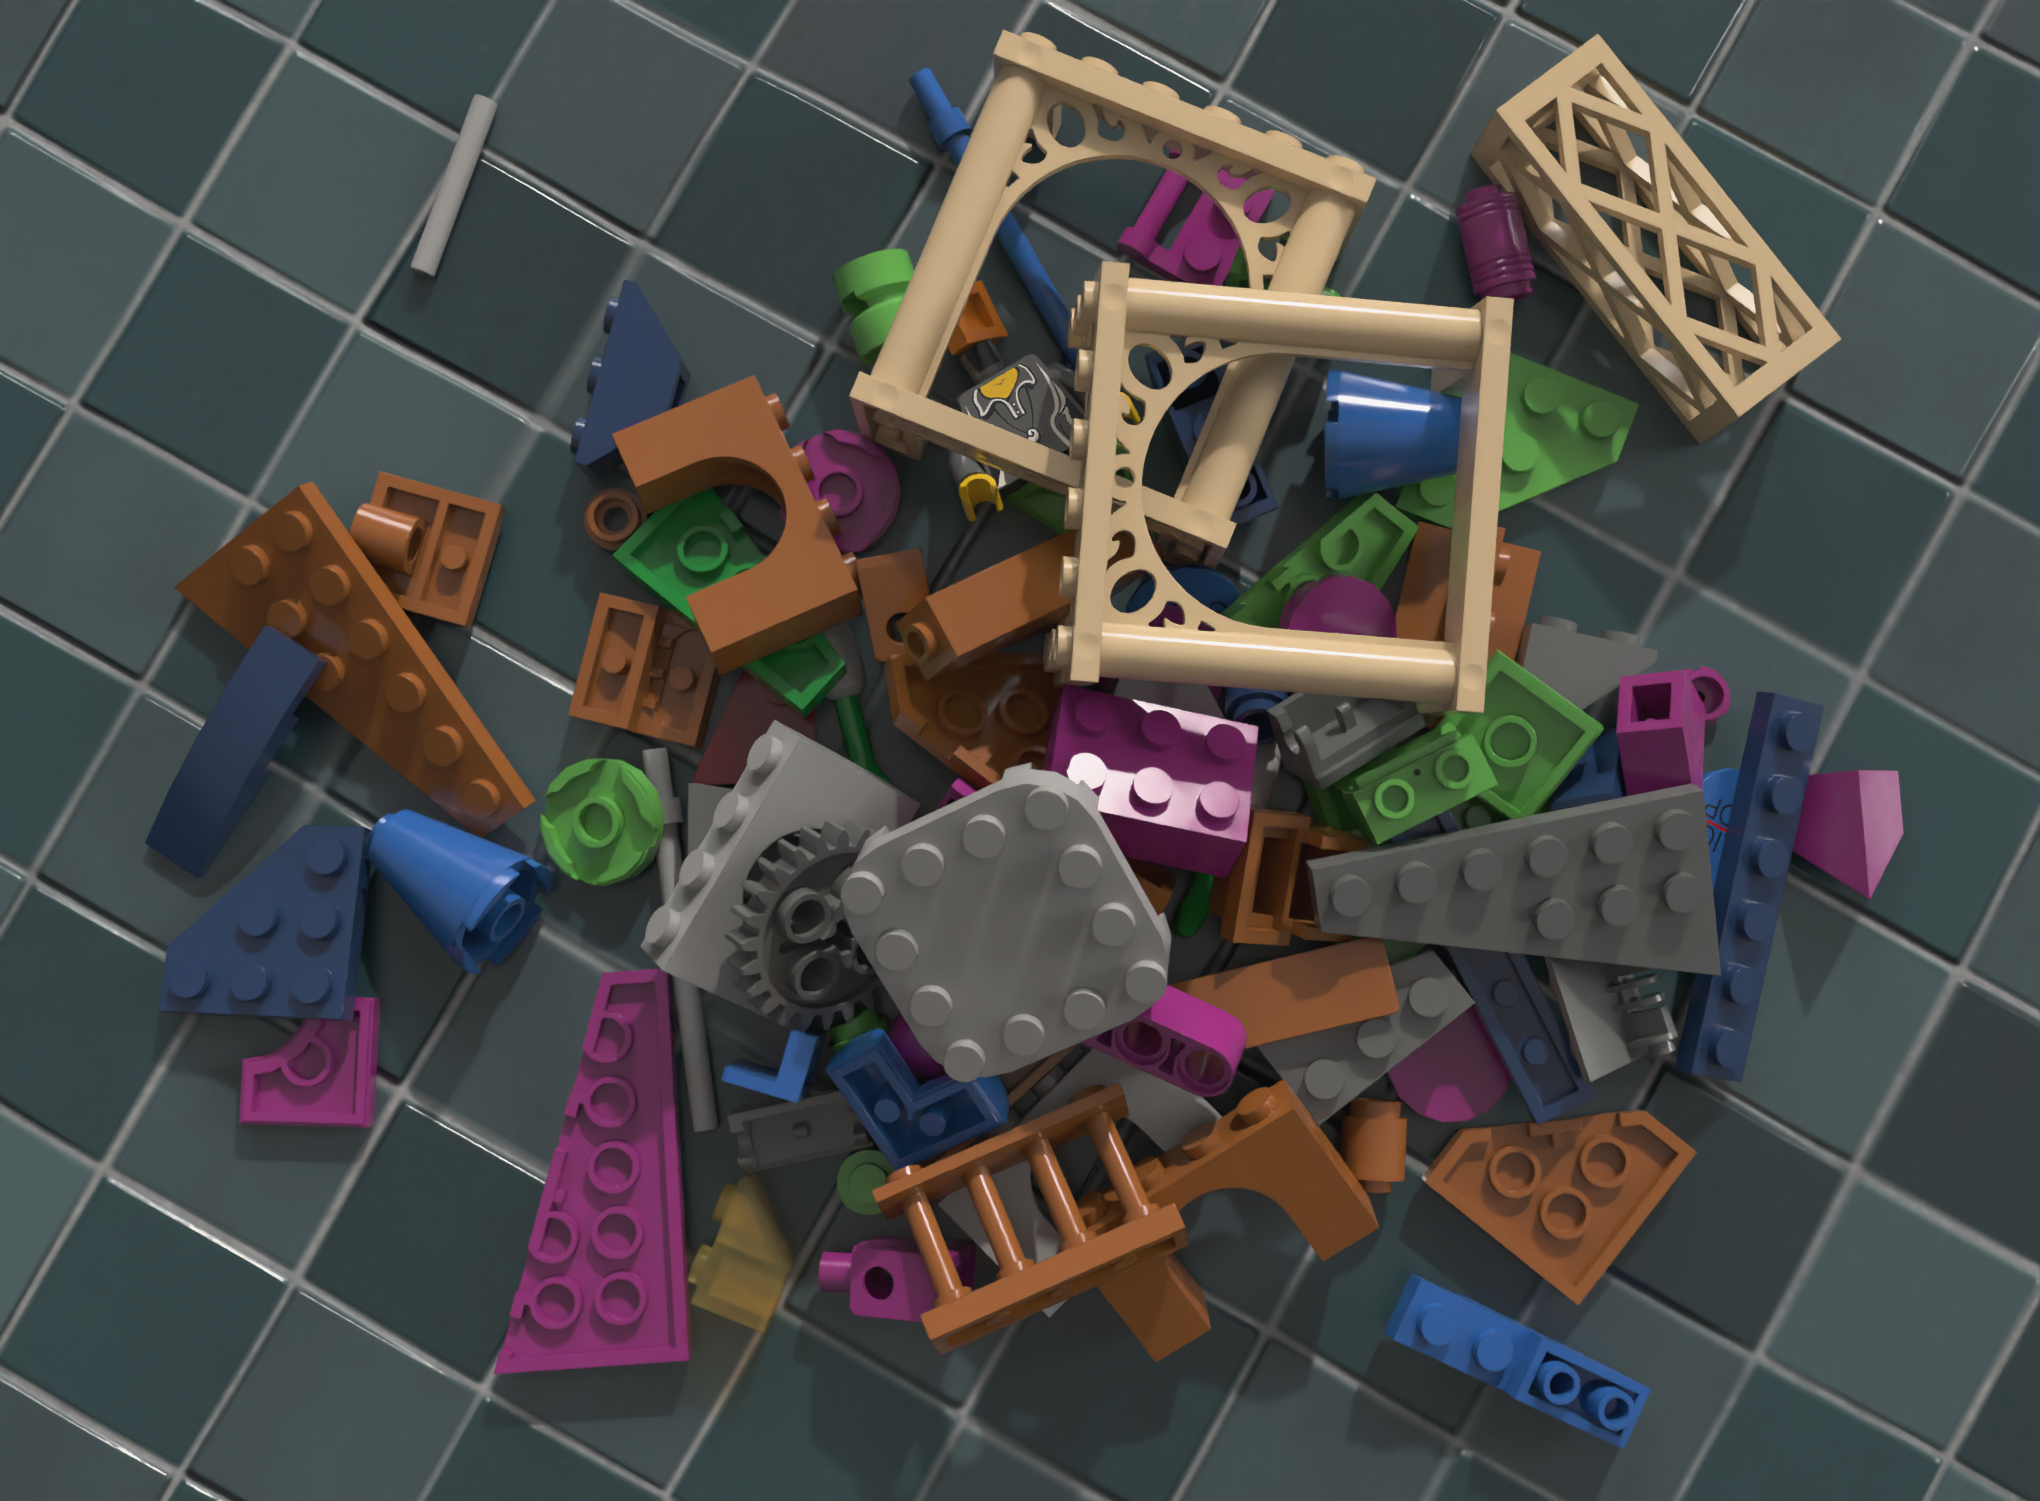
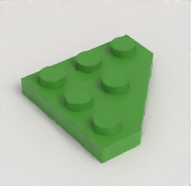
[1394,353,1639,529]

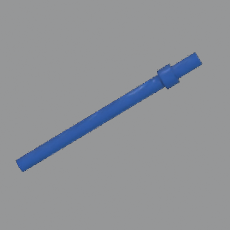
[909,68,1078,370]

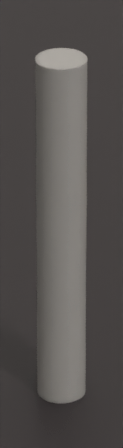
[410,94,498,278]

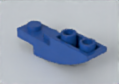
[1384,1273,1651,1449]

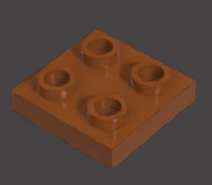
[349,471,507,629]

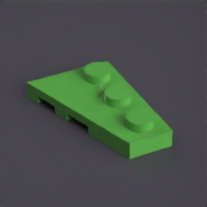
[1220,492,1419,628]

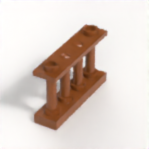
[872,1083,1189,1356]

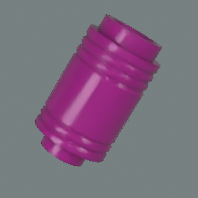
[1455,184,1537,302]

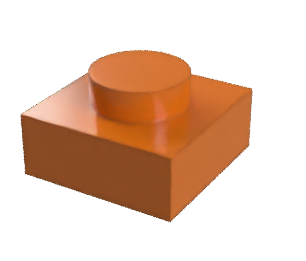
[948,280,1009,355]

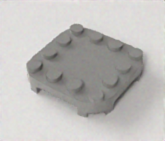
[841,763,1172,1082]

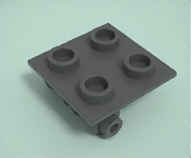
[1544,956,1678,1083]

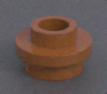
[584,488,648,552]

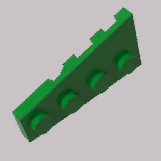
[612,487,847,719]

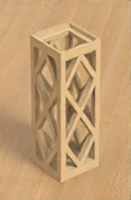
[1470,34,1841,444]

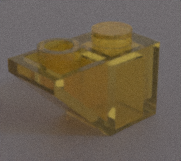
[687,1173,794,1333]

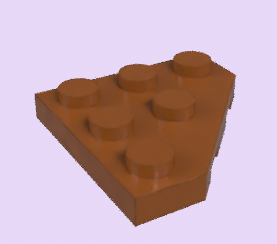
[883,653,1063,791]
[1420,1109,1697,1306]

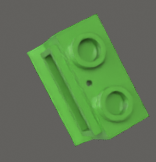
[1336,721,1499,844]

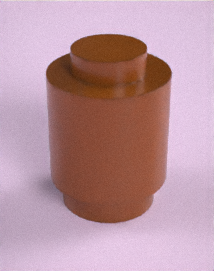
[1340,1098,1407,1193]

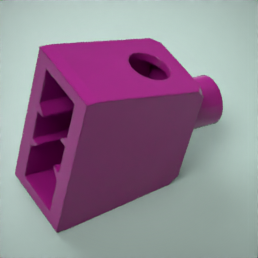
[818,1236,977,1323]

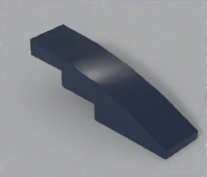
[145,625,327,878]

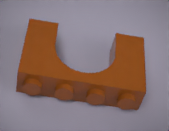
[612,375,863,676]
[1076,1079,1379,1362]

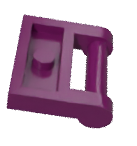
[1116,149,1276,286]

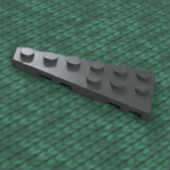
[1306,783,1721,976]

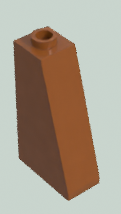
[896,529,1165,682]

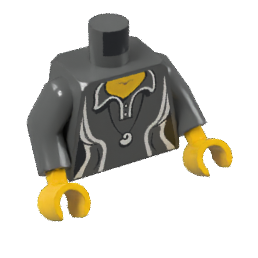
[947,339,1141,522]

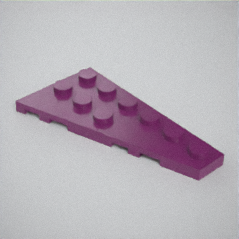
[493,968,693,1374]

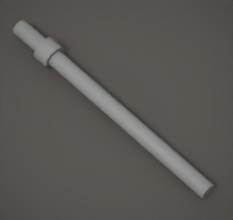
[642,748,719,1132]

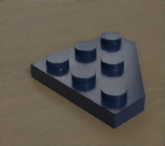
[158,825,371,1022]

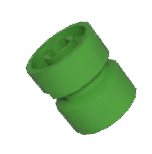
[831,249,914,365]

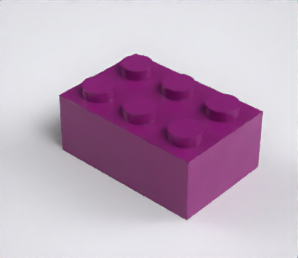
[1043,685,1258,878]

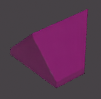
[1793,770,1904,900]

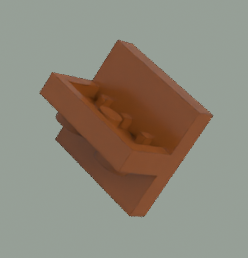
[1393,521,1541,661]

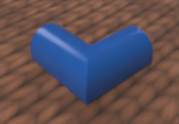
[825,1028,1009,1171]

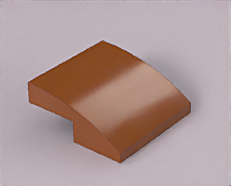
[568,592,720,749]

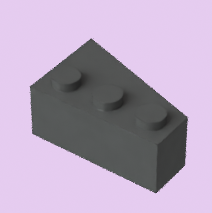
[1257,950,1475,1125]

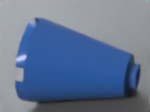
[1325,371,1462,500]
[368,809,552,975]

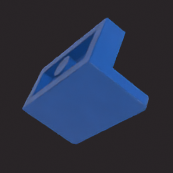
[721,1026,828,1103]

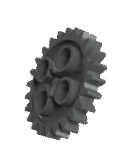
[725,820,886,1031]

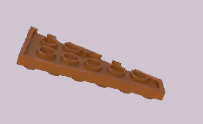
[174,481,536,838]

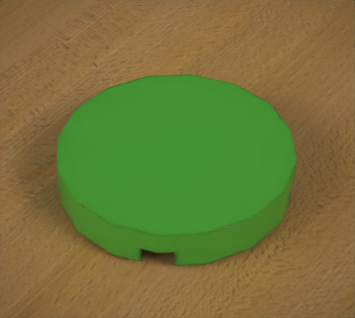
[540,758,664,886]

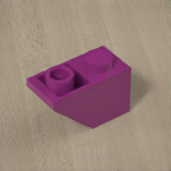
[1616,670,1706,796]

